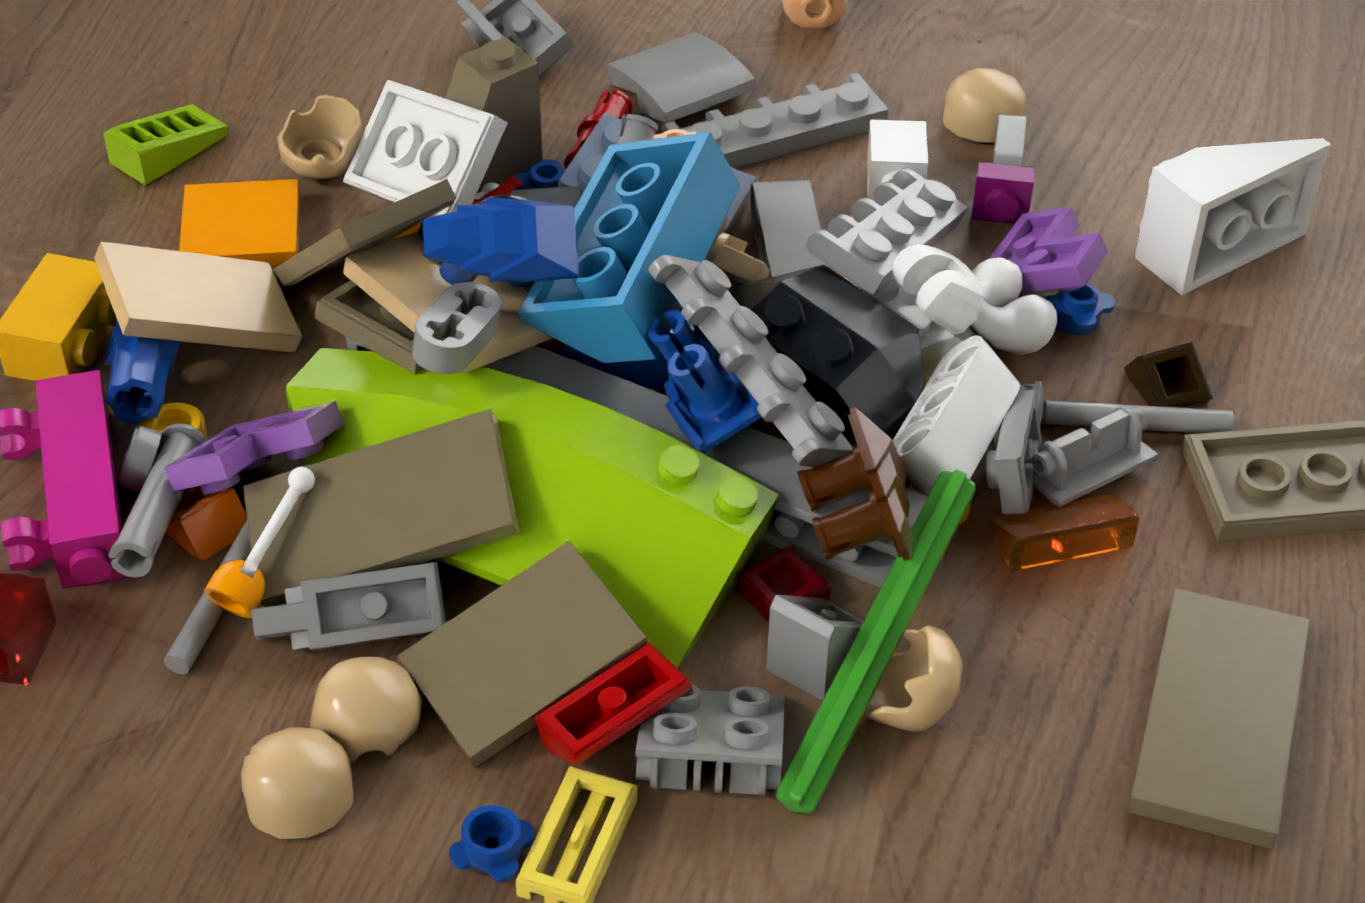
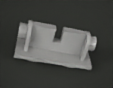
[1032,405,1158,507]

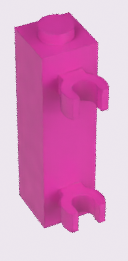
[0,370,127,589]

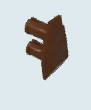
[797,407,913,561]

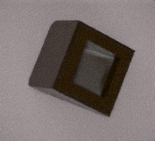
[1124,342,1213,408]

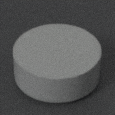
[117,426,162,493]

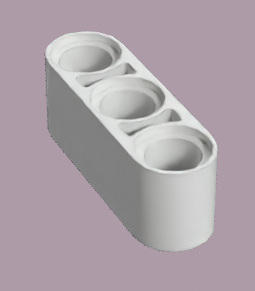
[893,335,1020,496]

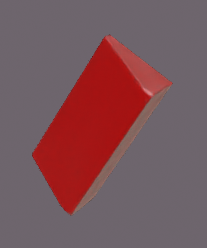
[535,642,692,766]

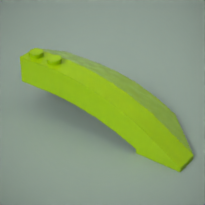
[285,348,780,670]

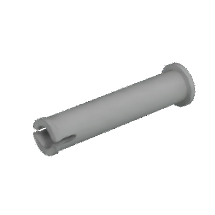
[108,423,207,578]

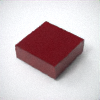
[737,546,831,622]

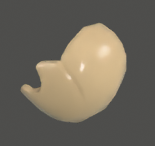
[943,68,1026,143]
[277,95,363,180]
[865,626,963,732]
[309,657,423,764]
[241,727,354,839]

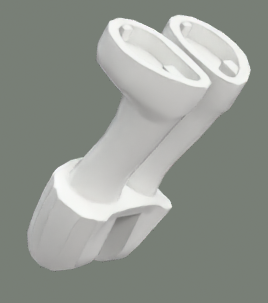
[892,244,1057,355]

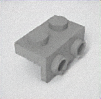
[456,0,575,75]

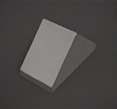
[766,595,865,701]

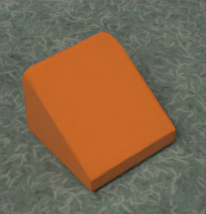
[166,486,247,560]

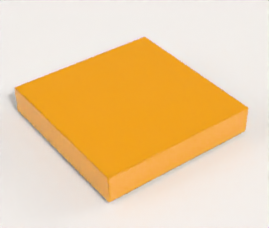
[179,179,300,269]

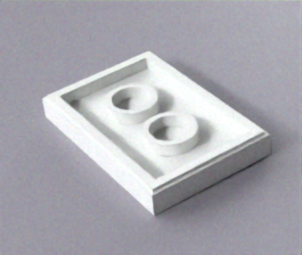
[343,80,508,215]

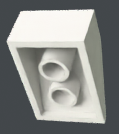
[1135,138,1331,296]

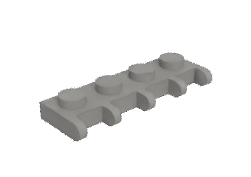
[661,72,889,168]
[806,168,969,296]
[648,255,853,467]

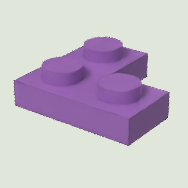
[989,207,1108,297]
[165,401,344,494]

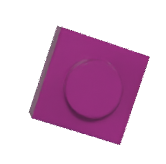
[971,162,1035,224]

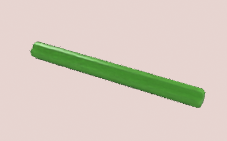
[776,469,976,815]

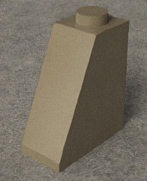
[445,37,543,193]

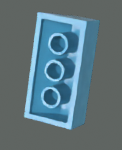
[517,132,741,363]

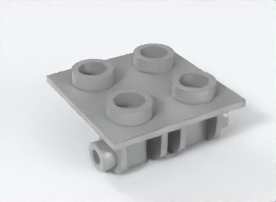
[635,684,785,796]

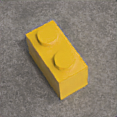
[0,253,117,381]

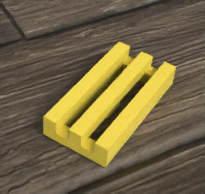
[515,766,637,903]

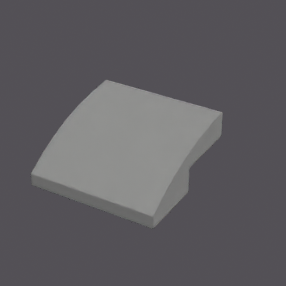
[606,32,757,123]

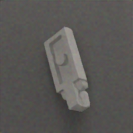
[986,381,1044,514]
[251,563,446,652]

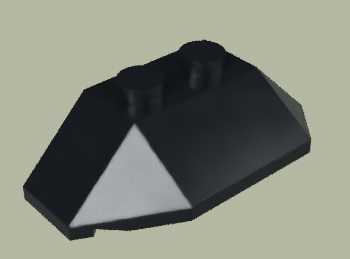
[697,264,924,444]

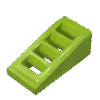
[104,104,229,186]

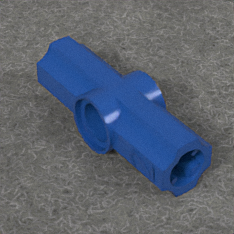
[104,320,180,425]

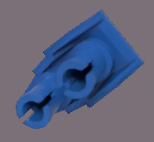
[423,197,579,288]
[647,310,762,454]

